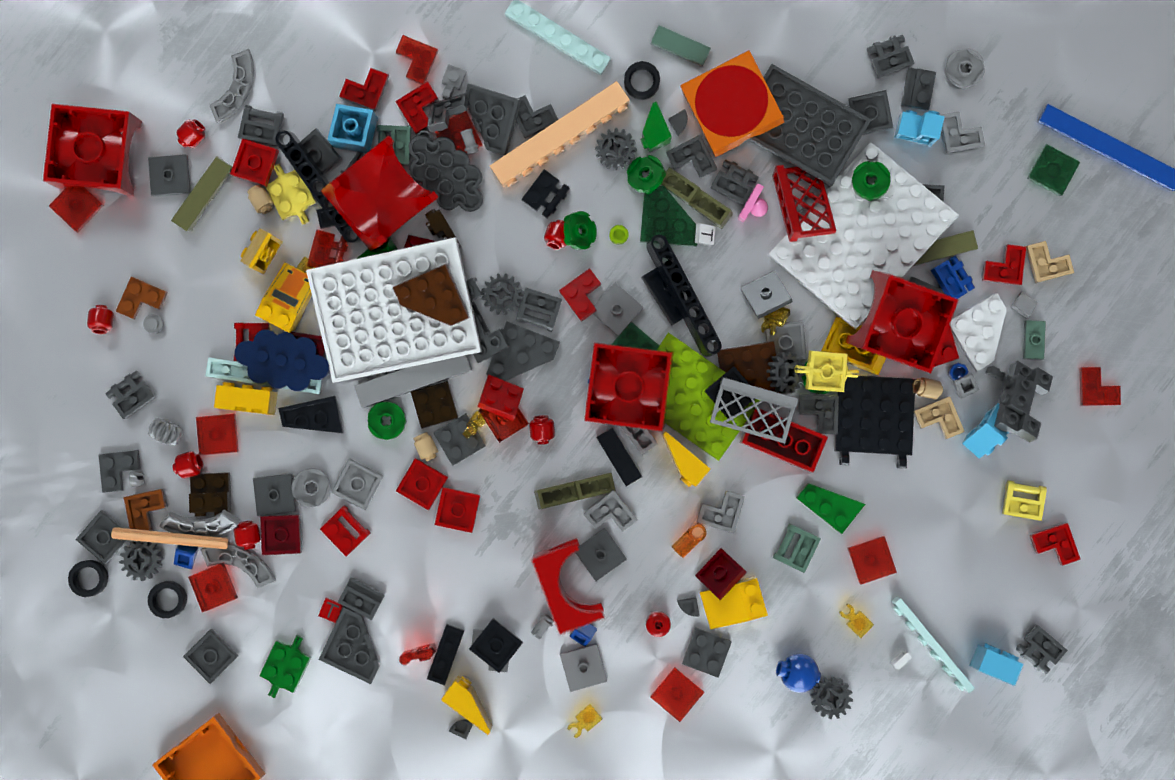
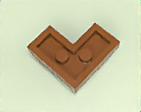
[116,277,168,319]
[123,489,167,531]

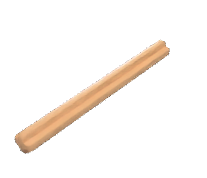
[111,527,229,549]

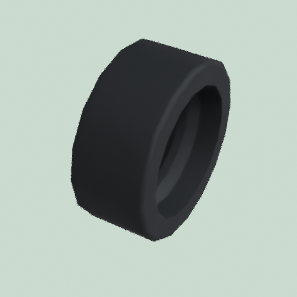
[624,61,660,100]
[68,560,108,597]
[148,581,187,618]

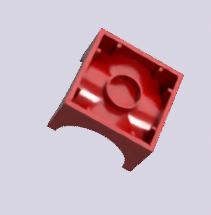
[43,104,142,196]
[321,136,439,251]
[845,270,959,373]
[584,343,674,431]
[531,538,605,635]

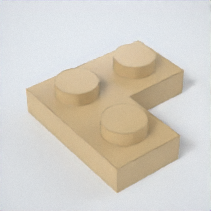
[1025,241,1074,283]
[914,396,965,439]

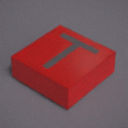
[318,597,343,623]

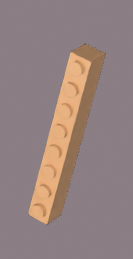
[490,81,630,187]

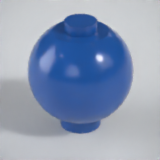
[776,653,821,693]

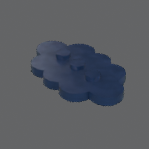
[235,330,330,391]

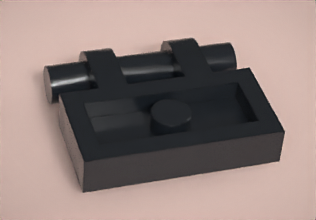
[521,169,570,219]

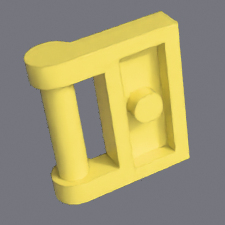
[1002,480,1047,521]

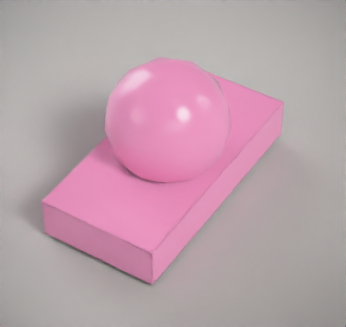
[738,184,768,223]

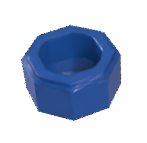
[948,363,968,381]

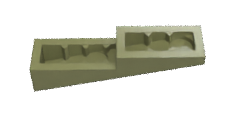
[171,156,233,231]
[661,167,733,229]
[914,230,978,266]
[534,473,616,510]

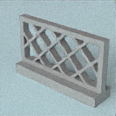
[710,377,798,443]

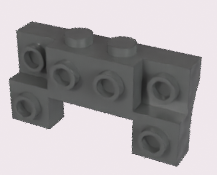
[466,277,511,363]
[994,360,1053,443]

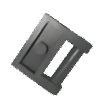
[238,105,284,146]
[516,288,562,332]

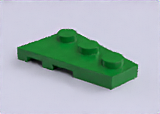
[796,483,866,534]

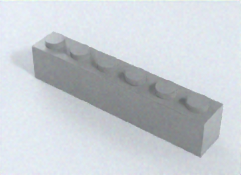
[354,355,472,408]

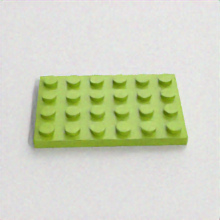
[656,332,760,461]

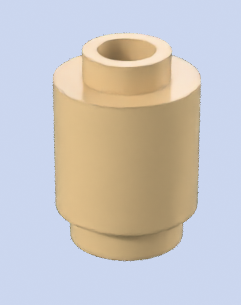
[247,185,274,214]
[913,377,943,399]
[413,432,439,462]

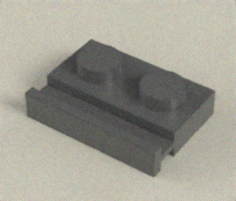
[901,67,936,111]
[337,577,385,620]

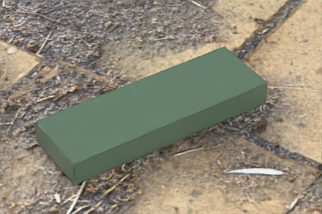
[651,25,711,66]

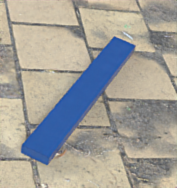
[1038,104,1175,191]

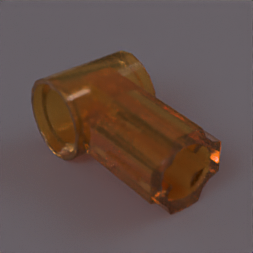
[671,522,707,558]

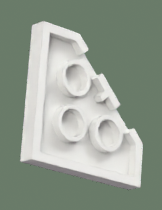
[950,293,1007,372]

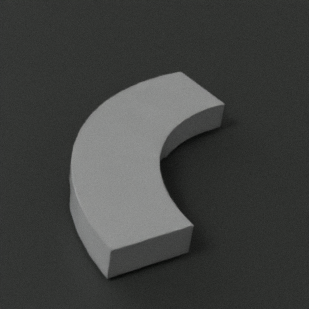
[210,49,254,123]
[159,510,240,536]
[200,545,276,588]

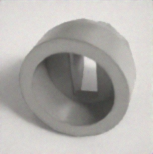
[129,472,144,487]

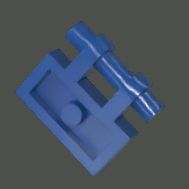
[931,255,975,299]

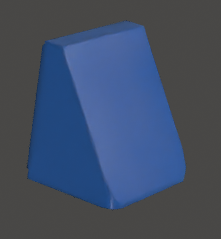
[174,545,198,570]
[570,624,597,647]

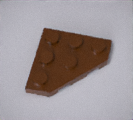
[392,264,470,326]
[717,341,782,394]

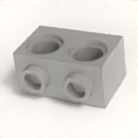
[620,426,658,455]

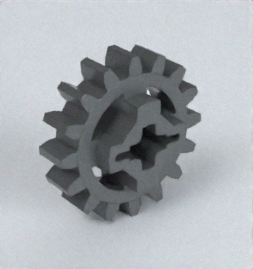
[595,128,637,171]
[481,273,523,315]
[766,352,805,394]
[119,541,163,581]
[810,676,853,719]

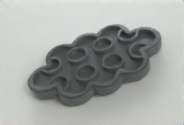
[409,135,483,212]

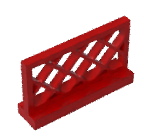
[772,165,837,242]

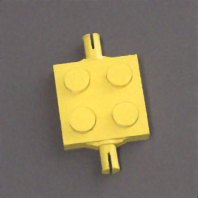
[265,164,317,225]
[795,351,859,392]

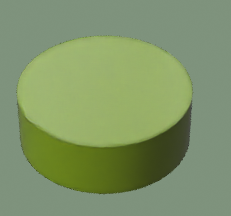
[609,225,629,245]

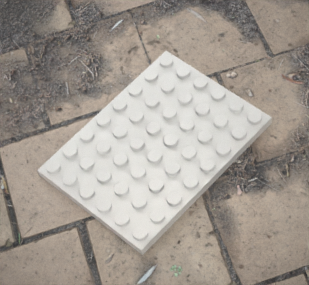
[769,142,958,330]
[306,237,482,383]

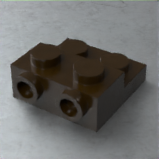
[425,209,462,249]
[189,472,231,517]

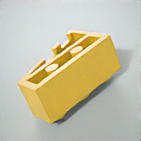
[214,382,278,415]

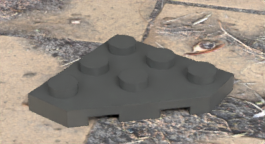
[465,83,521,155]
[486,321,560,381]
[319,606,380,684]

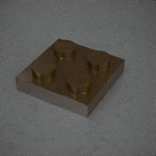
[411,381,458,429]

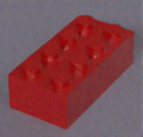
[740,407,828,473]

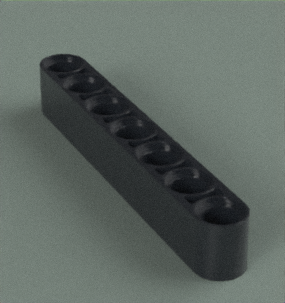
[275,130,361,243]
[646,234,722,357]

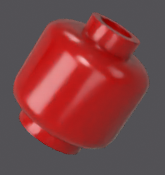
[176,119,205,148]
[544,220,566,250]
[87,305,114,334]
[529,415,555,445]
[173,451,203,479]
[233,520,261,550]
[646,611,671,637]

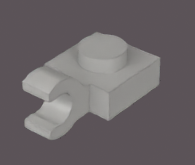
[442,64,466,99]

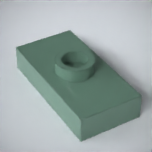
[1023,320,1046,360]

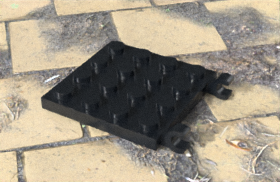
[834,376,916,469]

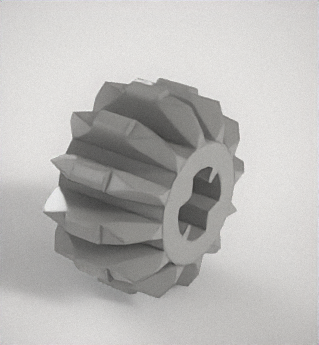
[148,418,183,445]

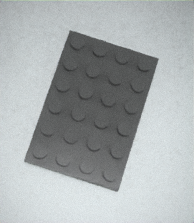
[749,64,872,187]

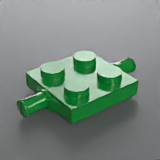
[259,635,312,698]

